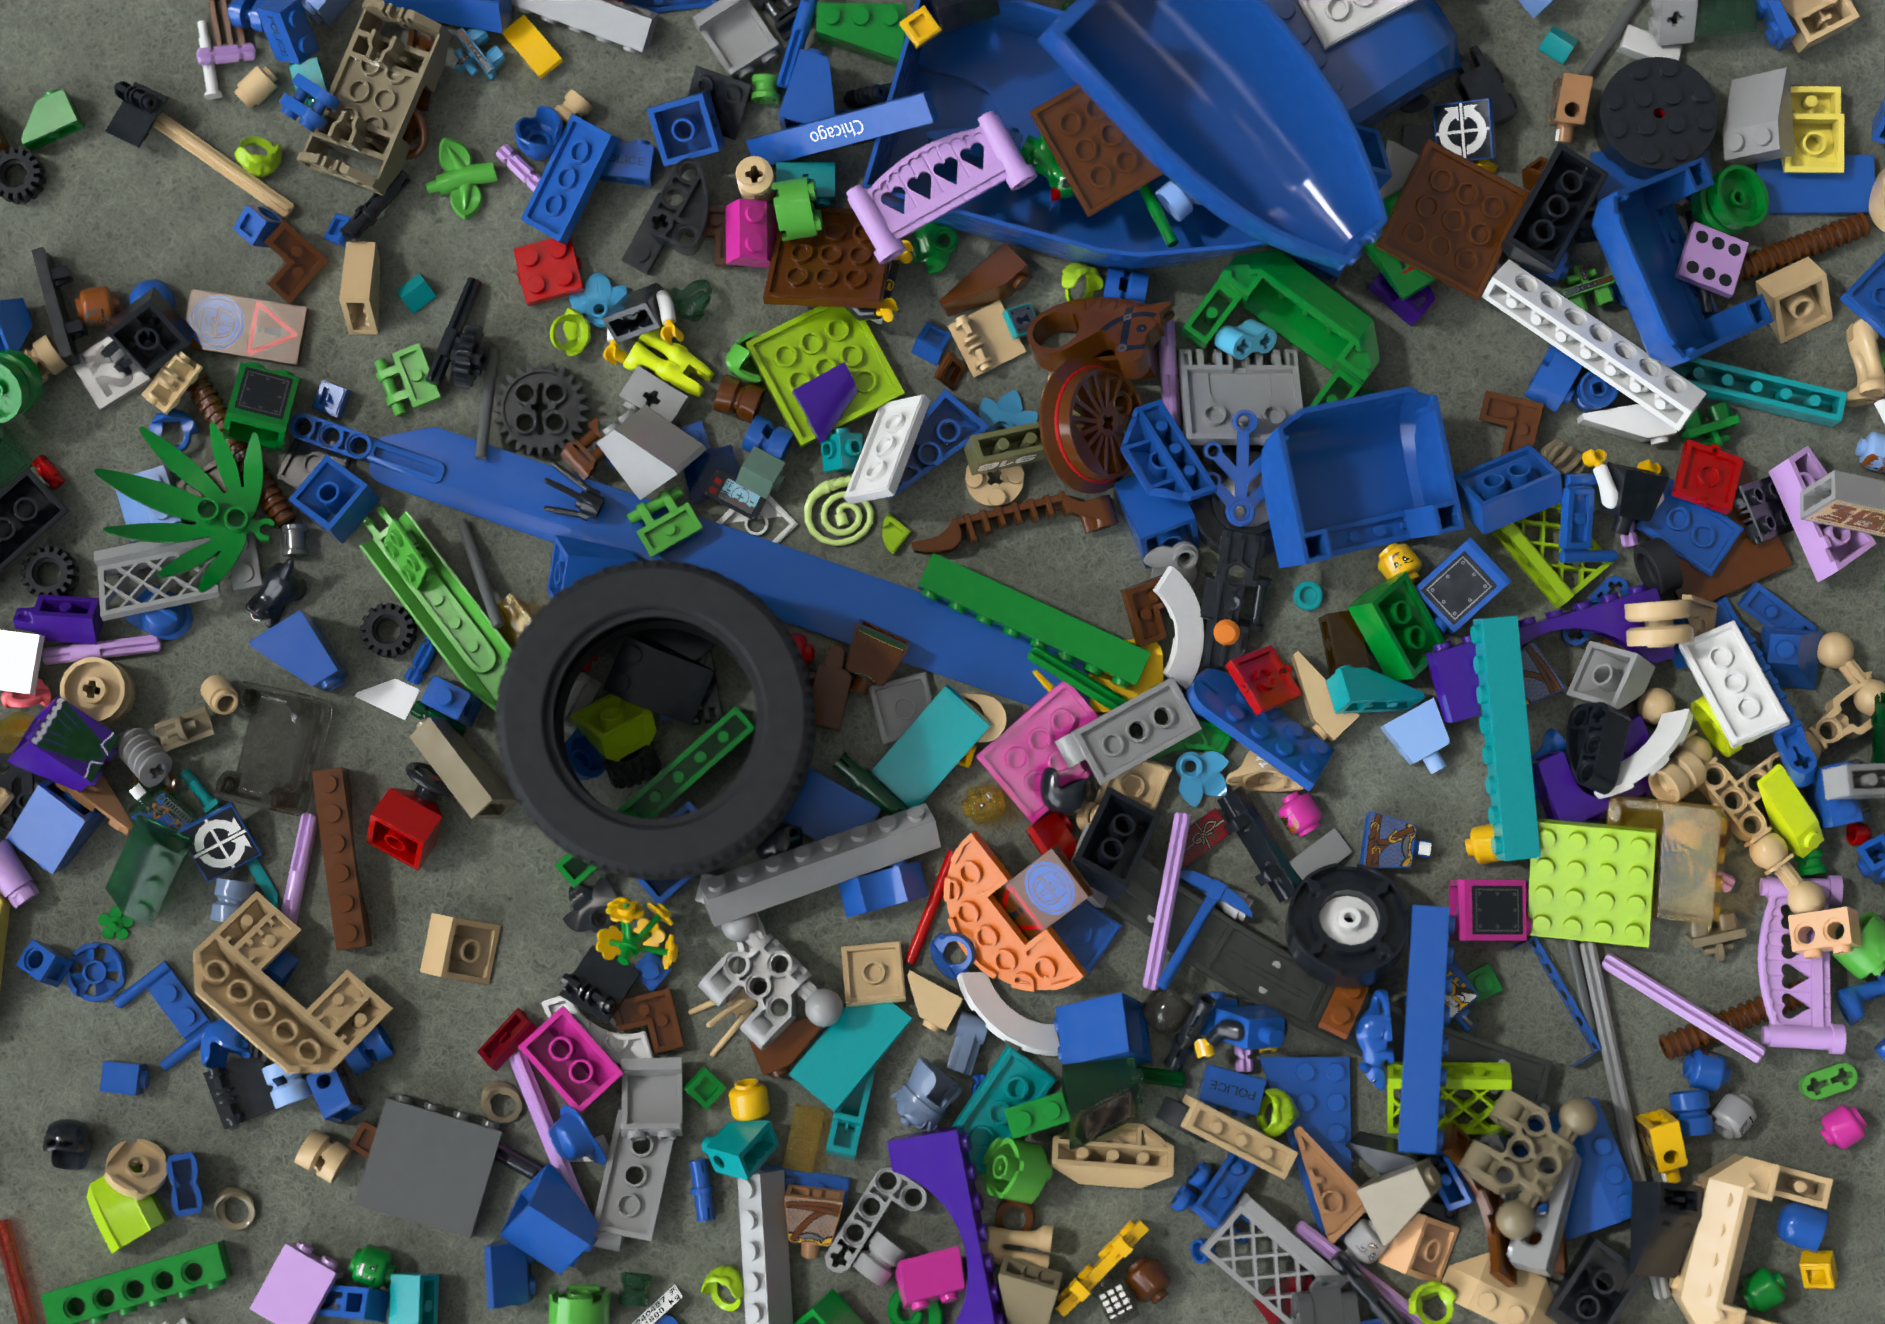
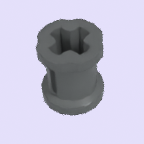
[281,524,309,558]

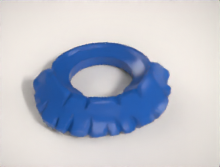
[930,932,976,980]

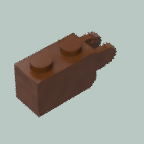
[809,644,853,732]

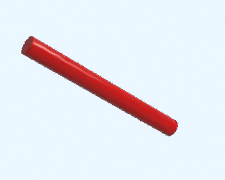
[904,850,954,965]

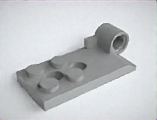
[1054,677,1202,785]
[593,1109,674,1252]

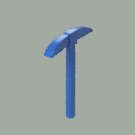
[1157,870,1253,990]

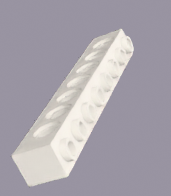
[1481,259,1707,431]

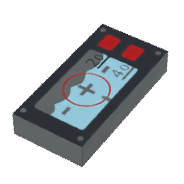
[703,468,769,522]

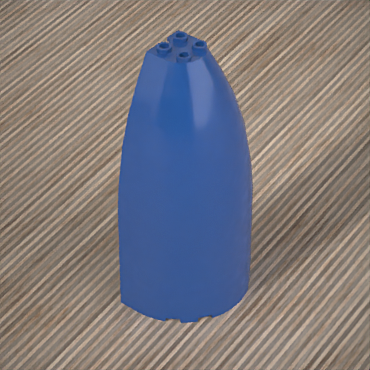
[1037,0,1388,271]

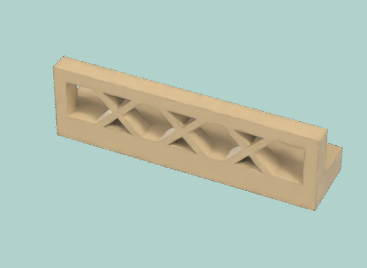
[1181,1094,1298,1180]

